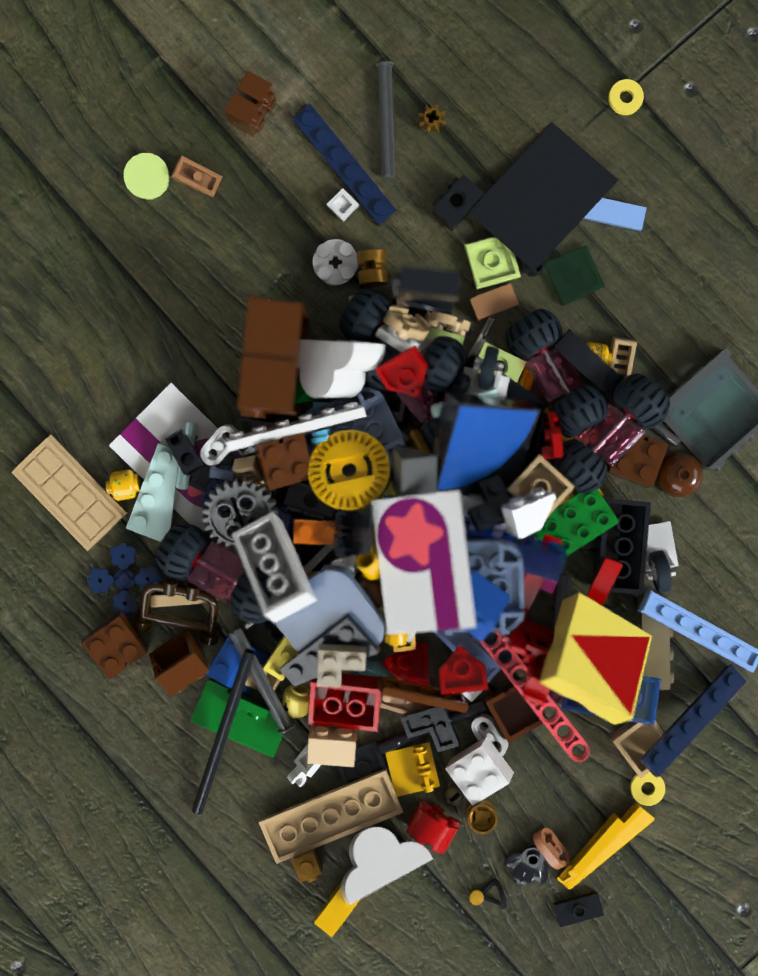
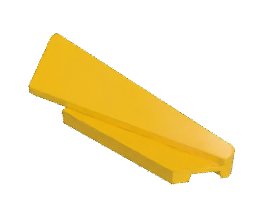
[556,802,654,889]

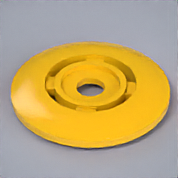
[308,430,390,511]

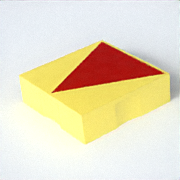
[540,593,652,725]

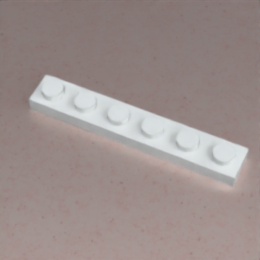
[225,402,366,451]

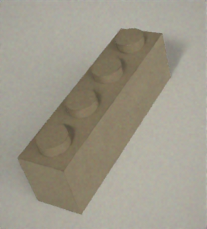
[637,596,674,690]

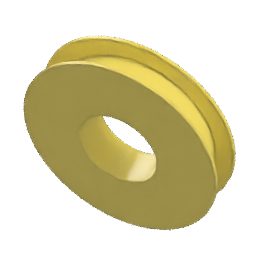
[608,79,644,115]
[630,772,665,806]

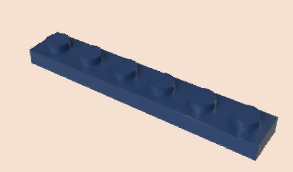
[293,104,396,226]
[639,664,747,777]

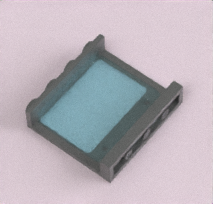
[663,347,758,471]

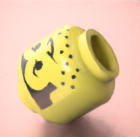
[281,684,310,718]

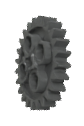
[202,477,278,551]

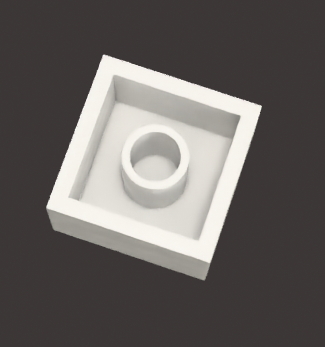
[445,736,514,806]

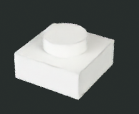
[327,188,359,222]

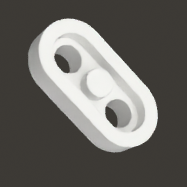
[200,424,238,466]
[471,714,508,756]

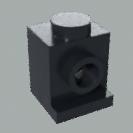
[384,391,412,427]

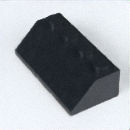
[592,498,651,595]

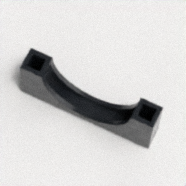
[392,265,461,315]

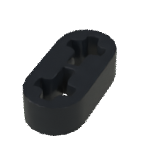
[433,370,471,404]

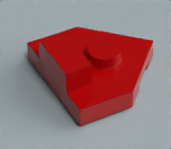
[375,345,428,399]
[540,411,563,460]
[382,643,430,686]
[439,645,488,695]

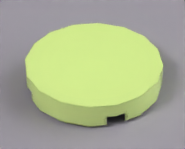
[124,153,170,200]

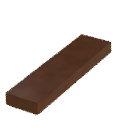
[376,676,469,713]

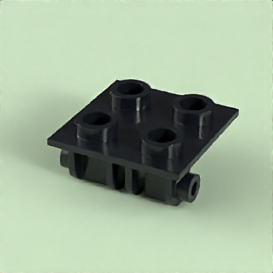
[333,506,373,558]

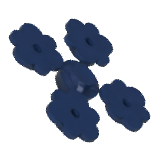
[87,543,161,616]

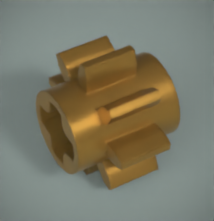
[418,104,446,135]

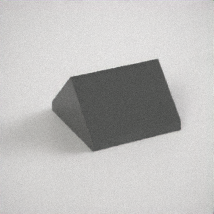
[393,445,437,498]

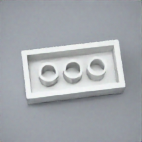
[231,512,317,622]

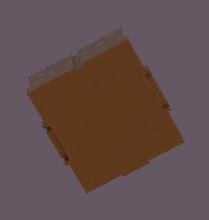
[237,296,309,419]

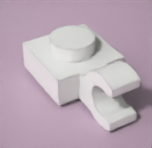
[287,744,320,787]

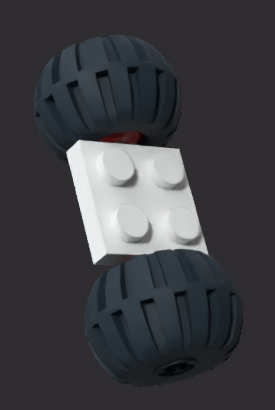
[339,288,468,393]

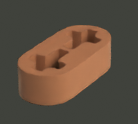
[533,828,570,869]

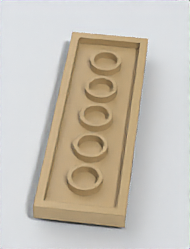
[258,768,403,864]

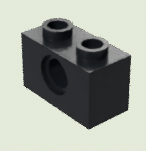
[432,174,484,232]

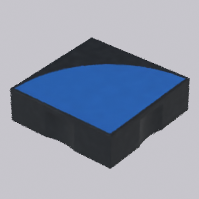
[430,392,540,493]

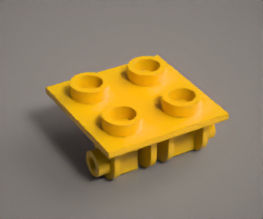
[385,742,440,797]

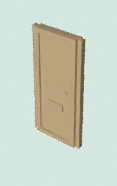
[12,435,127,551]

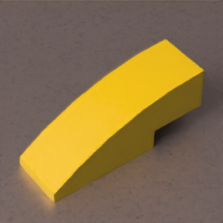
[314,881,360,937]

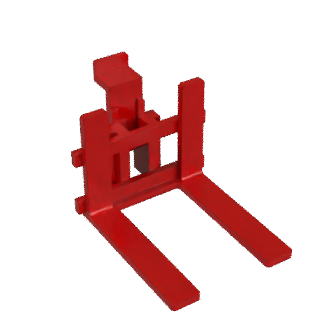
[501,534,622,706]

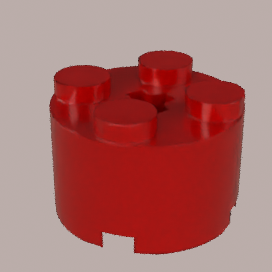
[406,801,461,853]

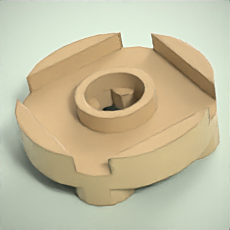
[383,305,430,342]
[424,310,471,336]

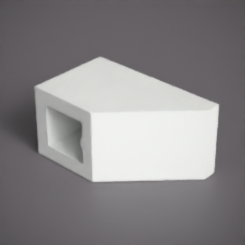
[501,488,555,538]

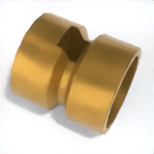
[357,249,388,286]
[466,798,498,834]

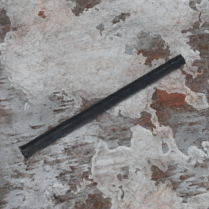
[192,649,256,815]

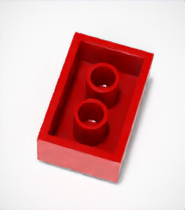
[308,673,382,732]

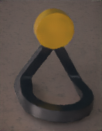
[469,878,507,910]

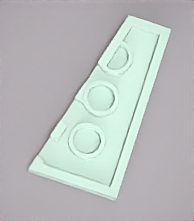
[126,443,178,542]

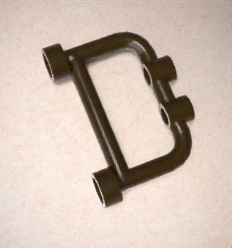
[133,577,220,645]

